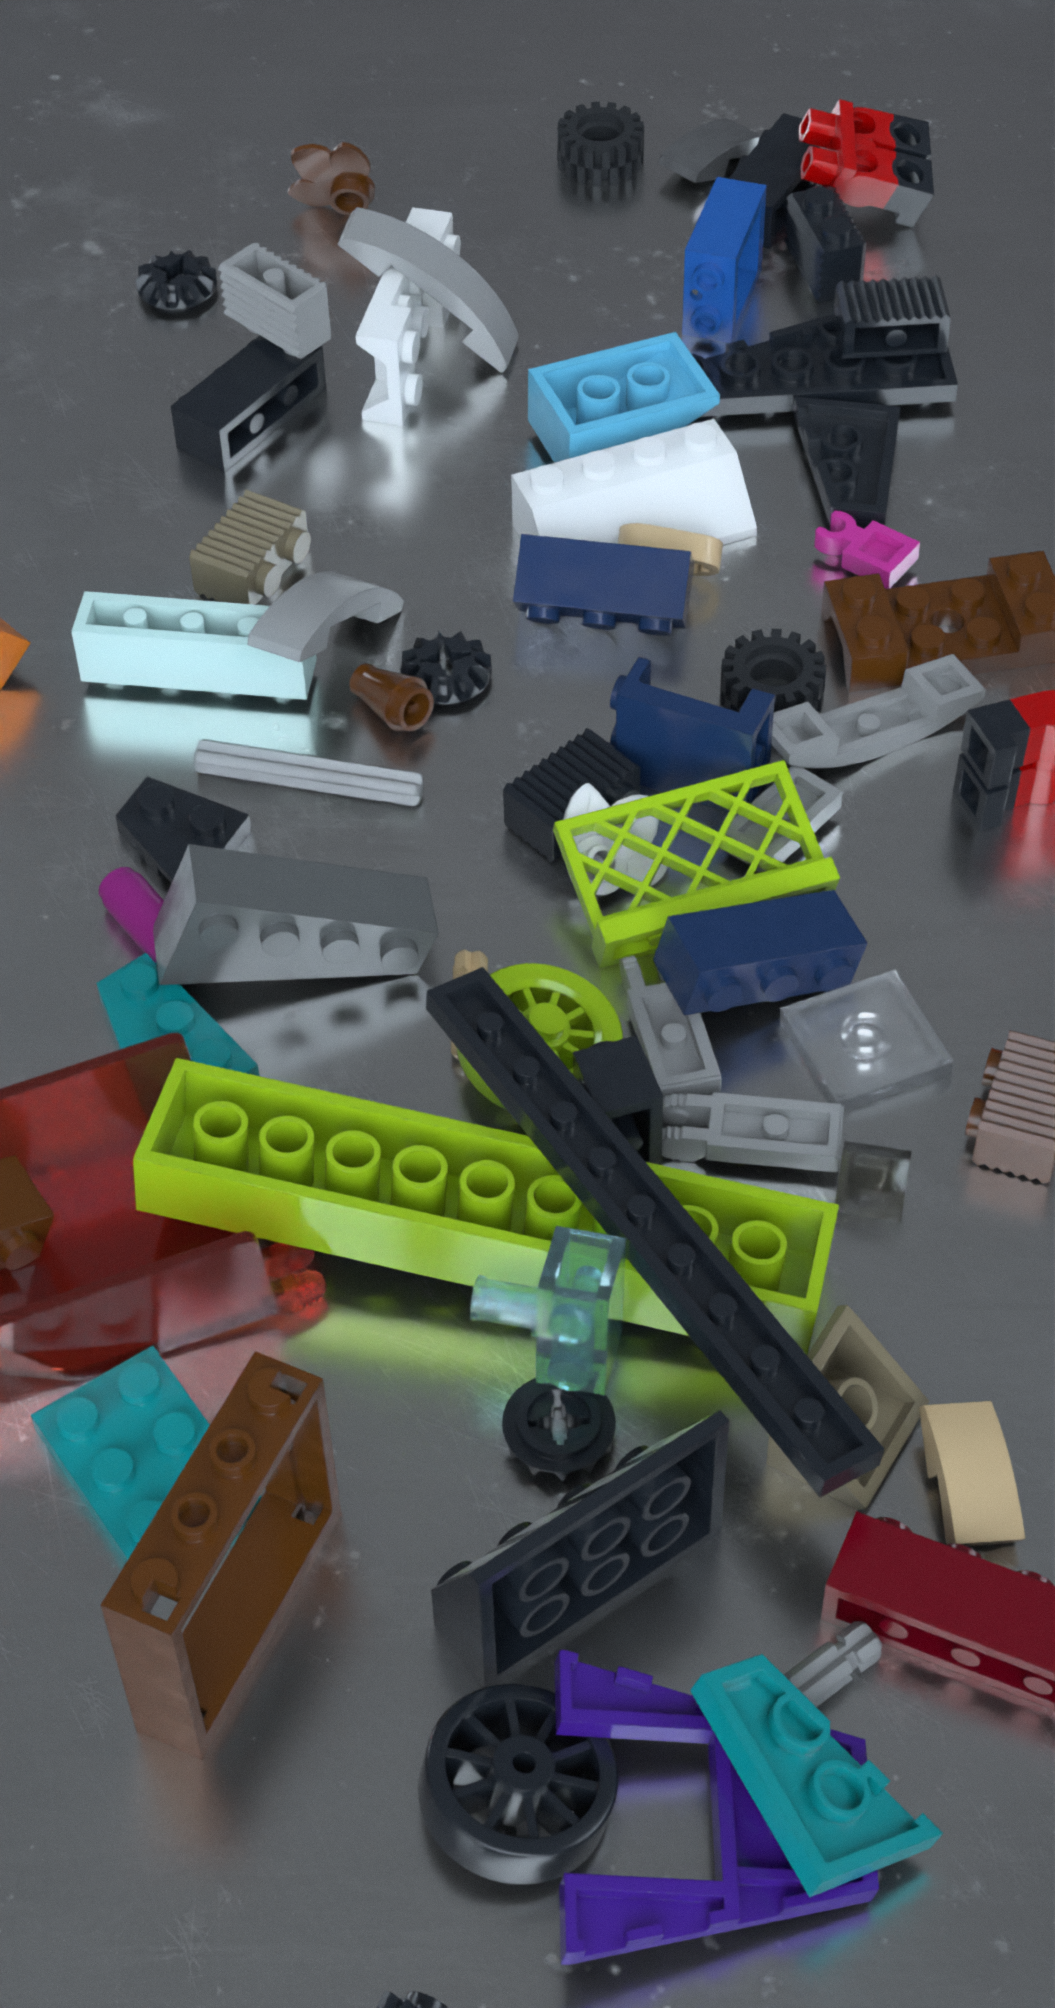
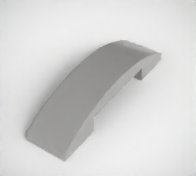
[337,207,519,373]
[247,571,404,662]
[772,654,986,768]

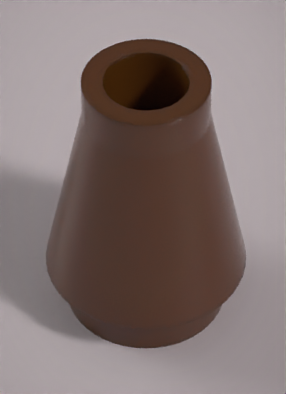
[349,663,434,731]

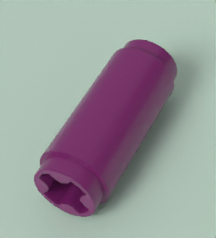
[98,867,164,963]

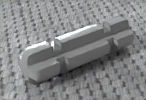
[784,1621,883,1707]

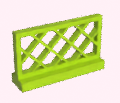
[553,760,840,969]

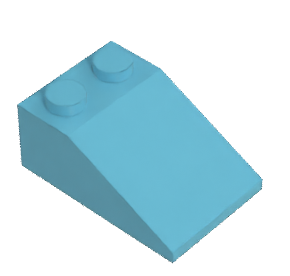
[528,332,720,463]

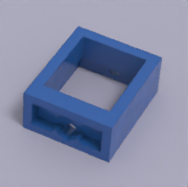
[682,177,767,343]

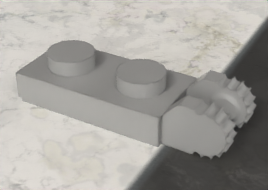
[619,956,722,1098]
[661,1092,844,1173]

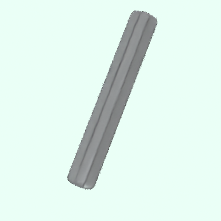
[194,739,424,807]

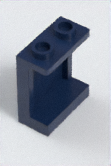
[610,657,775,816]

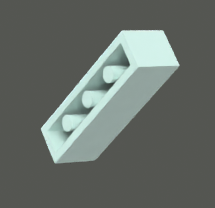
[71,591,317,700]

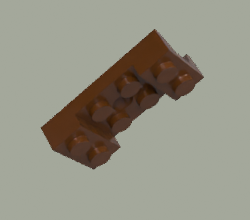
[821,550,1055,693]

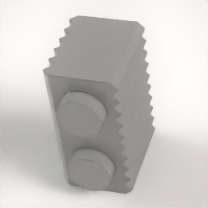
[218,243,331,359]

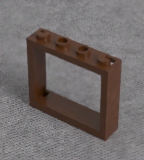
[101,1351,342,1760]

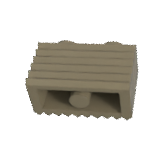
[189,489,311,605]

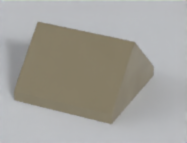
[766,1305,929,1509]

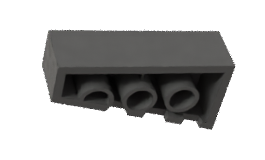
[153,844,439,985]

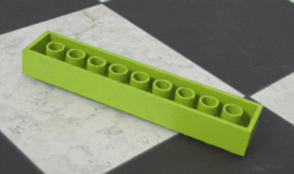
[133,1058,839,1355]

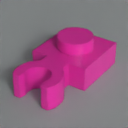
[814,511,920,589]

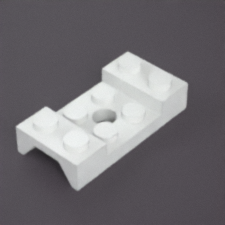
[356,207,461,426]

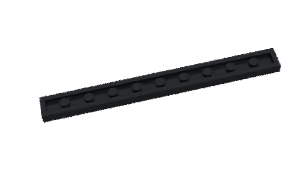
[426,967,884,1498]

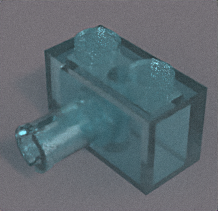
[470,1226,626,1395]

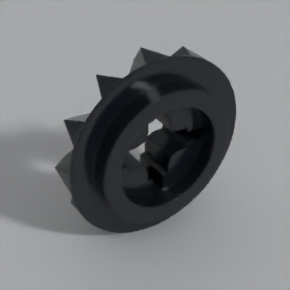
[135,250,217,310]
[400,630,492,704]
[502,1373,616,1481]

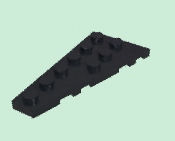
[692,314,958,417]

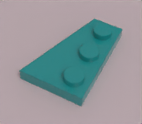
[96,953,260,1124]
[690,1654,944,1897]

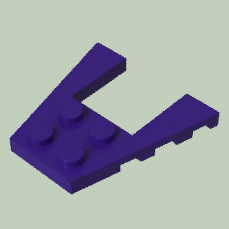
[555,1650,879,1965]

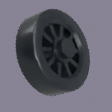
[418,1684,618,1884]

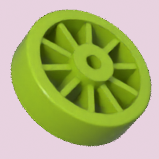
[457,963,623,1110]

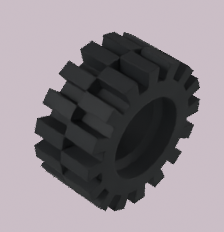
[557,101,644,186]
[720,628,827,712]

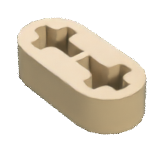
[617,523,723,576]

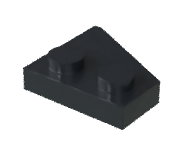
[115,776,252,883]

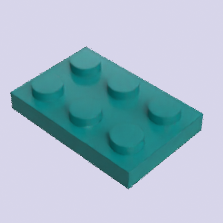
[31,1346,262,1564]

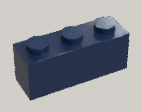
[513,534,694,636]
[653,890,868,1016]

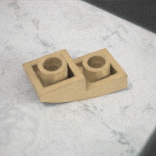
[919,1401,1025,1546]

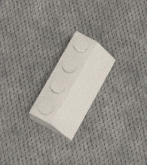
[511,419,757,545]

